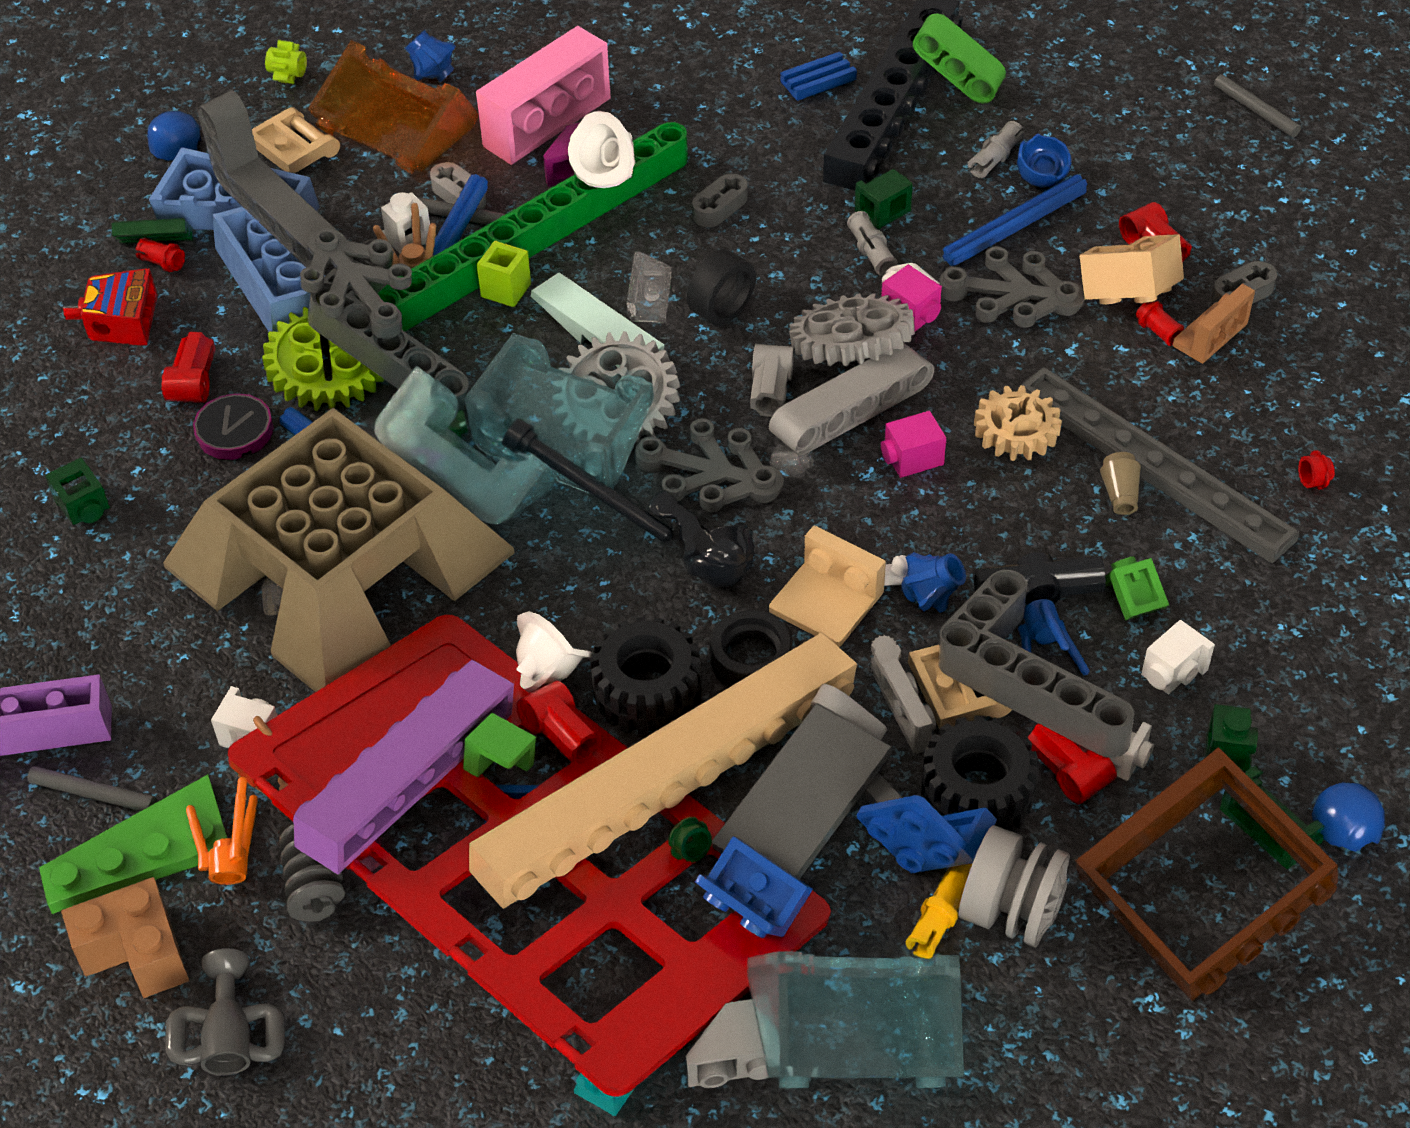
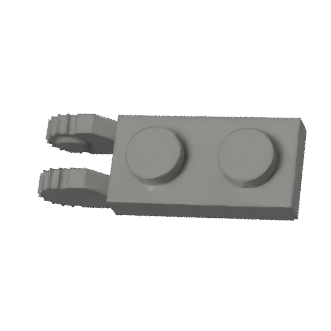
[870,635,936,754]

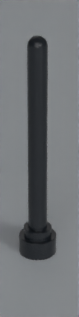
[502,418,673,542]

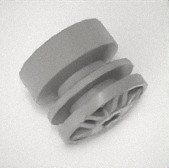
[958,825,1070,948]

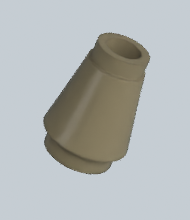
[1100,452,1141,515]

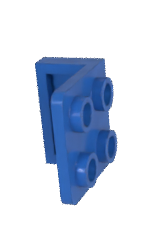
[857,795,997,873]

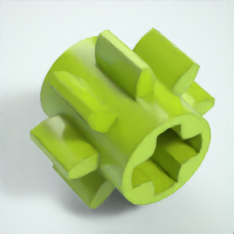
[265,40,307,84]

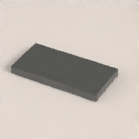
[712,704,892,879]

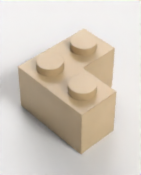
[1080,234,1184,304]

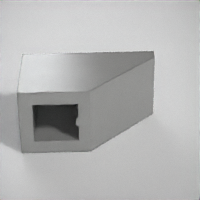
[686,995,785,1088]

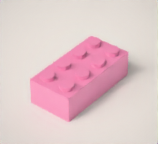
[476,26,611,165]

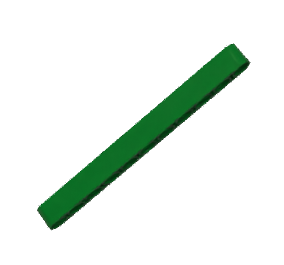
[377,122,688,332]

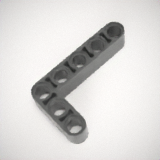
[197,90,336,267]
[307,239,469,411]
[938,570,1134,758]

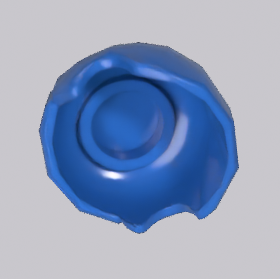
[147,111,202,161]
[1017,134,1072,188]
[1312,782,1385,852]

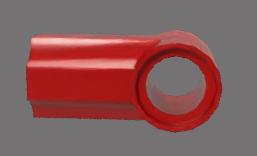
[1119,202,1192,262]
[162,332,216,403]
[516,681,602,764]
[1028,723,1117,804]

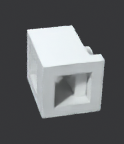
[381,192,430,253]
[1141,620,1215,695]
[211,686,277,748]

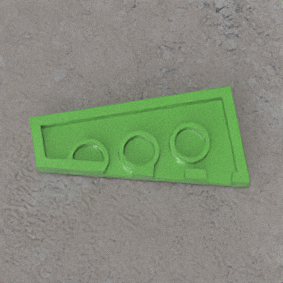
[39,775,228,914]

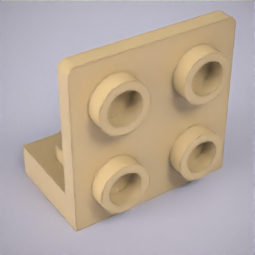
[769,525,886,647]

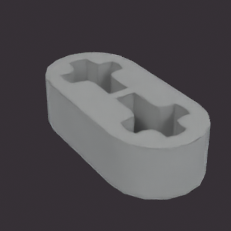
[430,162,487,209]
[811,684,887,740]

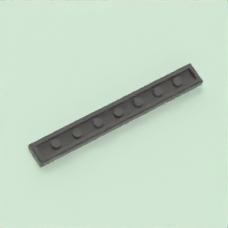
[1018,367,1300,564]

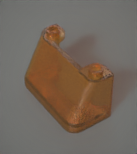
[307,40,479,174]

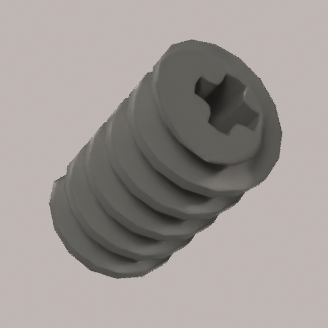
[278,821,345,922]

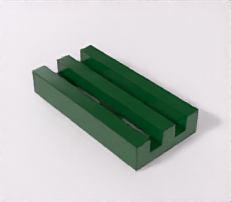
[112,218,193,244]

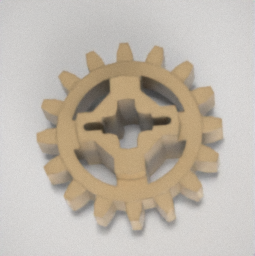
[974,385,1062,461]

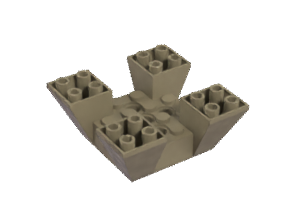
[163,408,515,692]

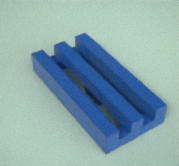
[780,52,857,101]

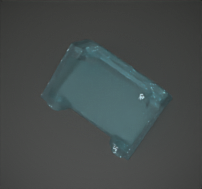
[465,333,654,494]
[375,366,562,525]
[747,951,964,1088]

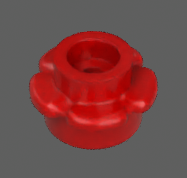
[1298,450,1335,490]

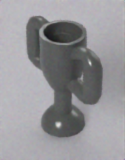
[165,948,285,1075]

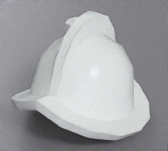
[568,111,636,189]
[516,611,595,692]

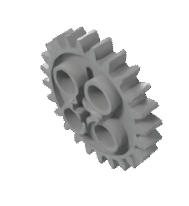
[789,293,915,366]
[553,331,681,453]

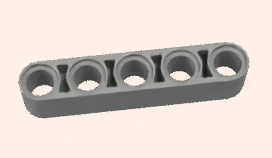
[769,344,934,455]

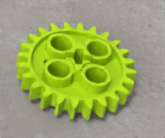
[262,307,385,411]

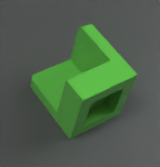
[463,713,536,777]

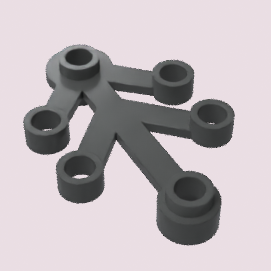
[300,229,412,339]
[939,246,1085,328]
[635,418,784,512]

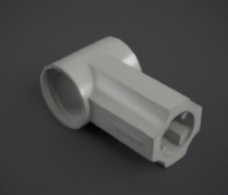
[750,344,794,417]

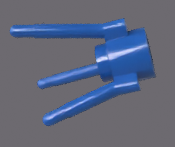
[1018,599,1090,675]

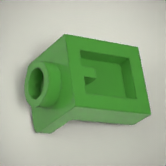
[1105,556,1169,621]

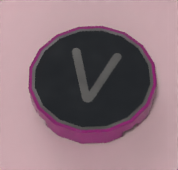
[193,393,274,460]

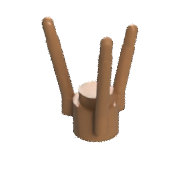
[373,203,436,269]

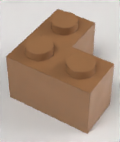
[61,877,189,998]

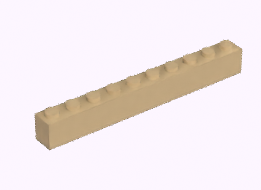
[469,632,857,909]

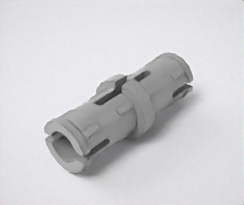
[968,121,1025,178]
[847,211,898,276]

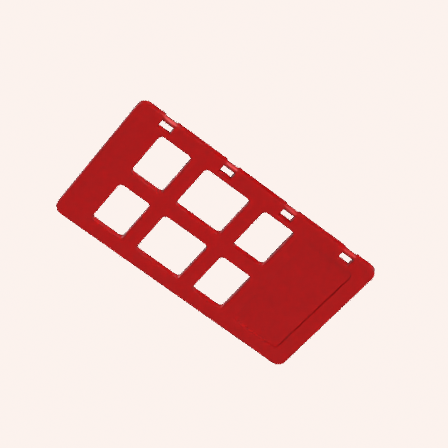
[228,615,831,1097]

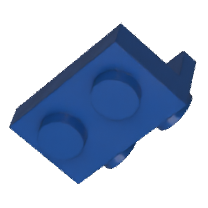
[695,836,813,938]

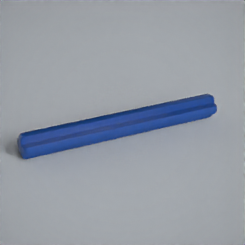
[943,174,1088,266]

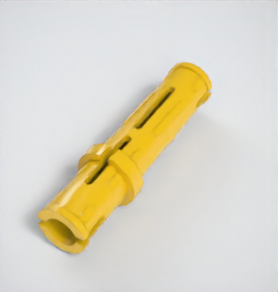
[905,863,973,959]

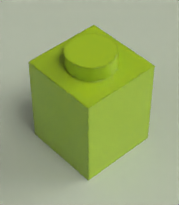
[477,241,531,307]

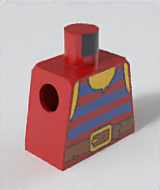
[63,269,158,346]

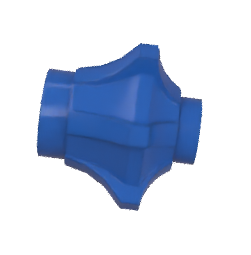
[405,30,456,82]
[901,552,966,613]

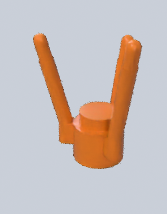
[186,777,258,885]

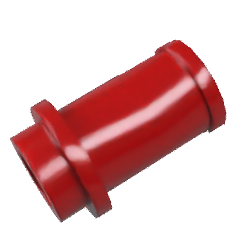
[136,237,185,272]
[1136,301,1185,346]

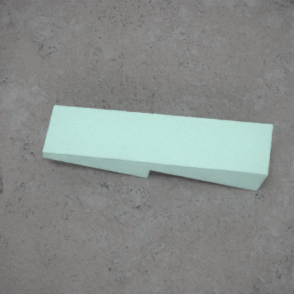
[531,272,664,368]

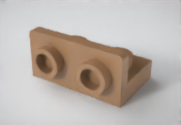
[1173,284,1255,364]

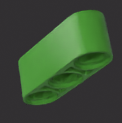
[913,14,1006,104]

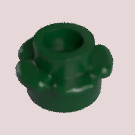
[668,817,712,862]

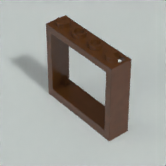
[1075,747,1338,1001]

